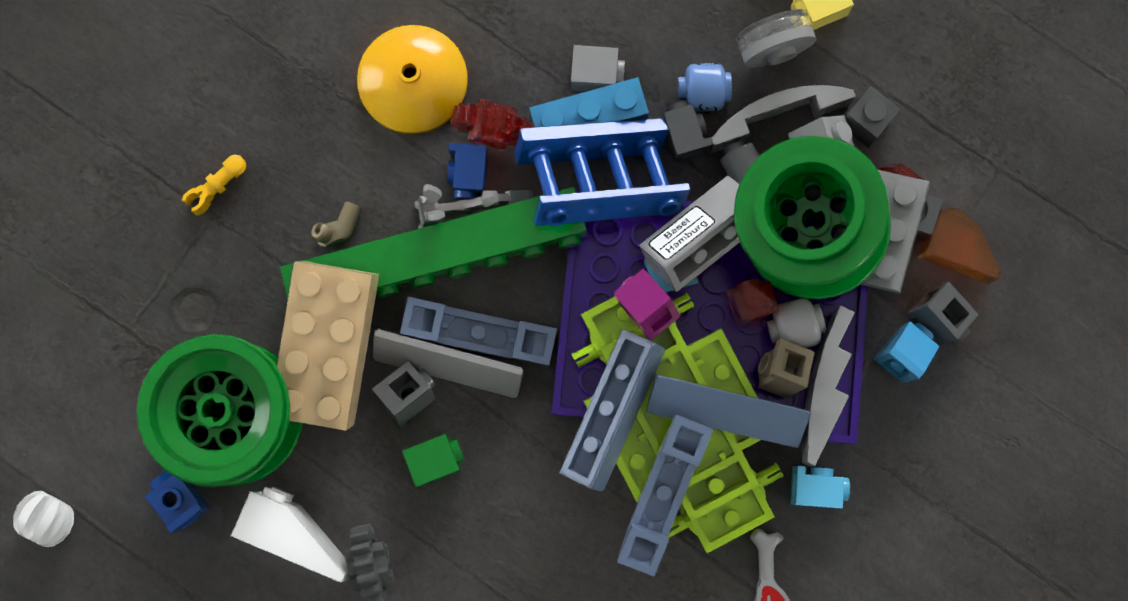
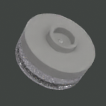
[736,9,817,68]

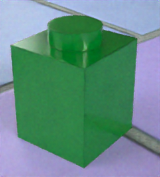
[402,434,465,487]

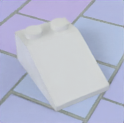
[231,487,349,582]

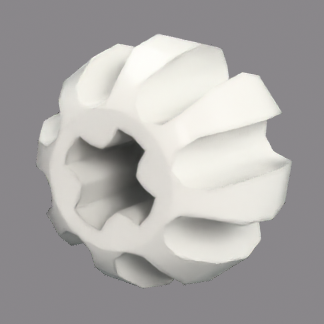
[13,491,74,547]

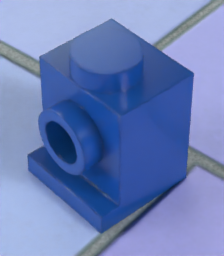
[447,143,489,201]
[145,471,210,533]

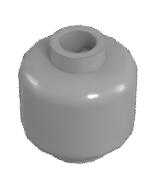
[767,298,827,348]

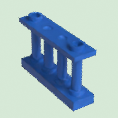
[514,118,690,226]

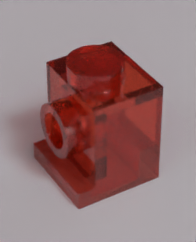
[725,278,780,327]

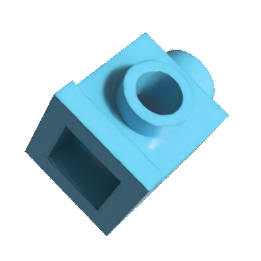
[790,466,850,508]

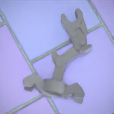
[414,184,534,229]

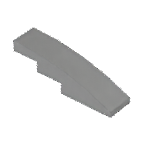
[802,306,855,467]

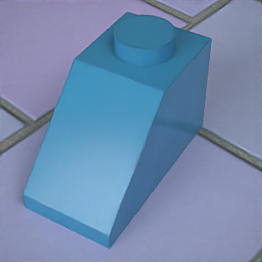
[873,322,940,384]

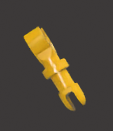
[182,155,246,216]

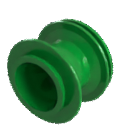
[734,136,891,299]
[137,334,303,487]

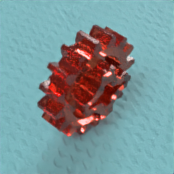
[451,99,534,150]

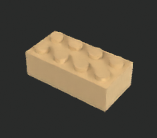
[277,261,379,431]

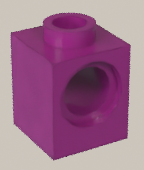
[613,268,681,341]

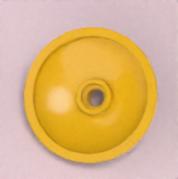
[357,25,468,134]

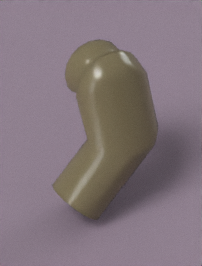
[311,201,362,247]

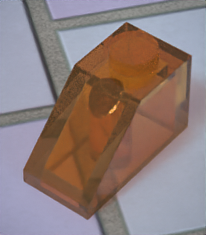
[918,208,1001,284]

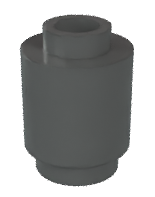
[720,140,760,184]

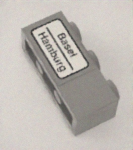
[639,176,740,292]

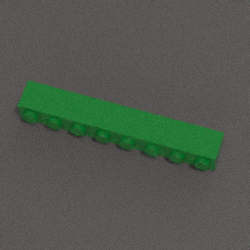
[280,187,588,299]

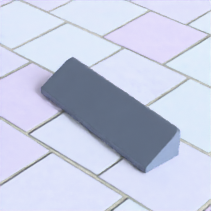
[560,329,665,492]
[646,374,811,448]

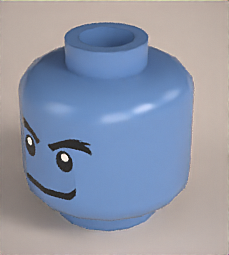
[677,63,732,112]

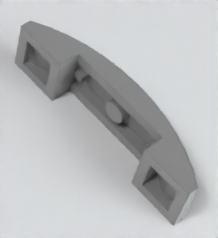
[710,85,856,153]

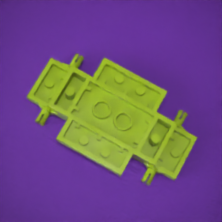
[571,293,784,553]

